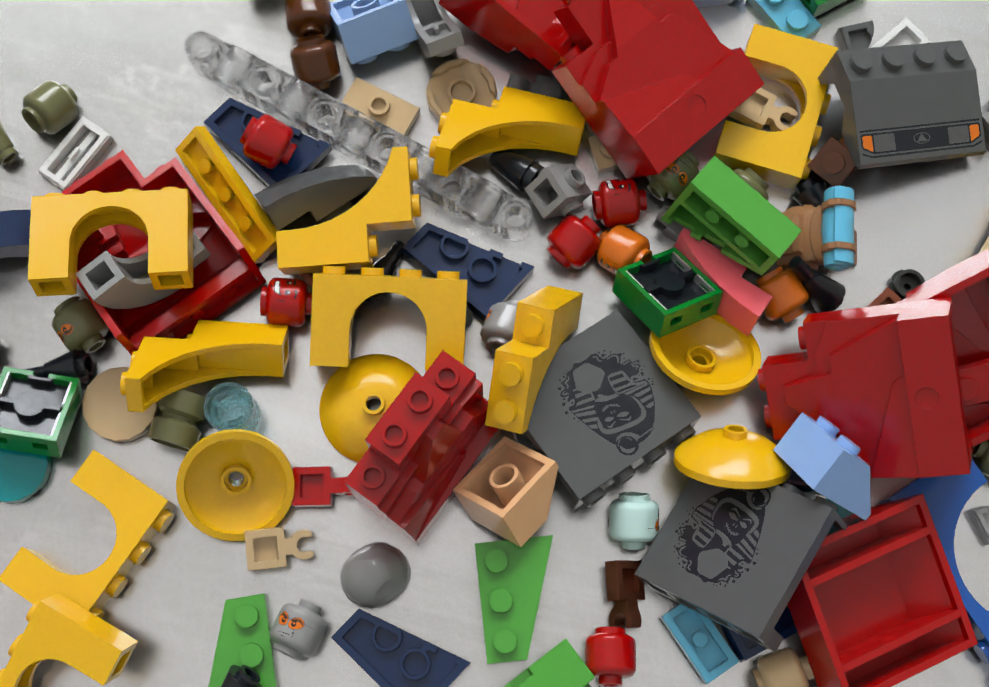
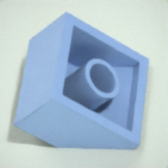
[330,0,418,64]
[773,412,871,521]

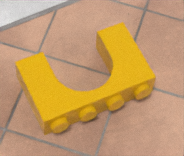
[713,23,838,190]
[28,187,193,297]
[310,265,467,371]
[0,449,176,619]
[0,593,138,687]

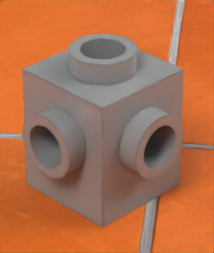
[525,163,592,219]

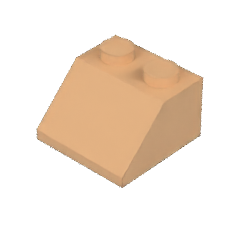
[453,436,559,547]

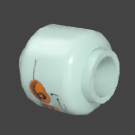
[609,492,659,550]

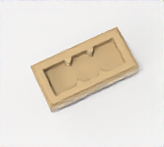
[339,77,420,142]

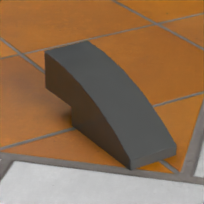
[254,165,378,230]

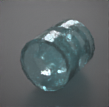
[203,382,262,432]

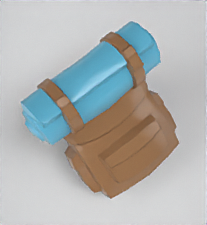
[777,185,857,271]

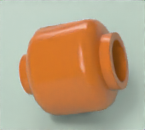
[597,225,653,275]
[755,266,809,324]

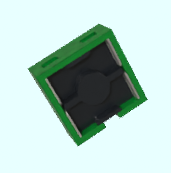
[612,247,723,338]
[0,366,83,458]

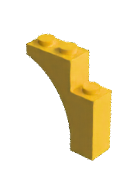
[429,86,586,177]
[276,146,422,275]
[485,285,583,434]
[120,320,289,412]

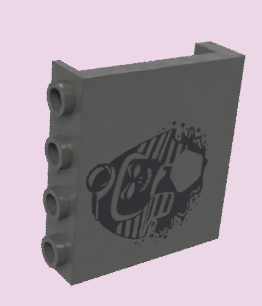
[524,309,701,510]
[634,478,847,652]

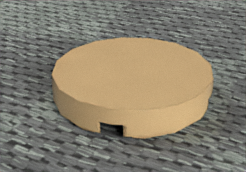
[426,58,497,121]
[82,367,159,442]

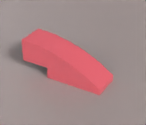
[673,228,773,336]

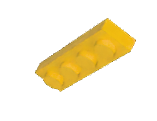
[175,126,278,264]

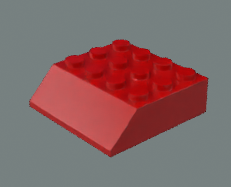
[788,494,978,687]

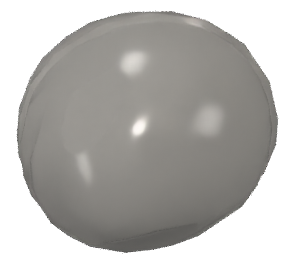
[340,542,411,608]

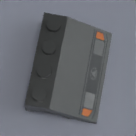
[818,40,986,169]

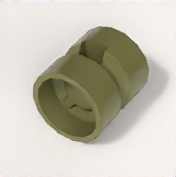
[147,389,212,452]

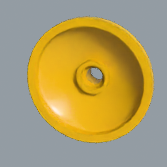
[649,313,761,395]
[319,354,419,463]
[673,424,792,489]
[176,429,295,541]

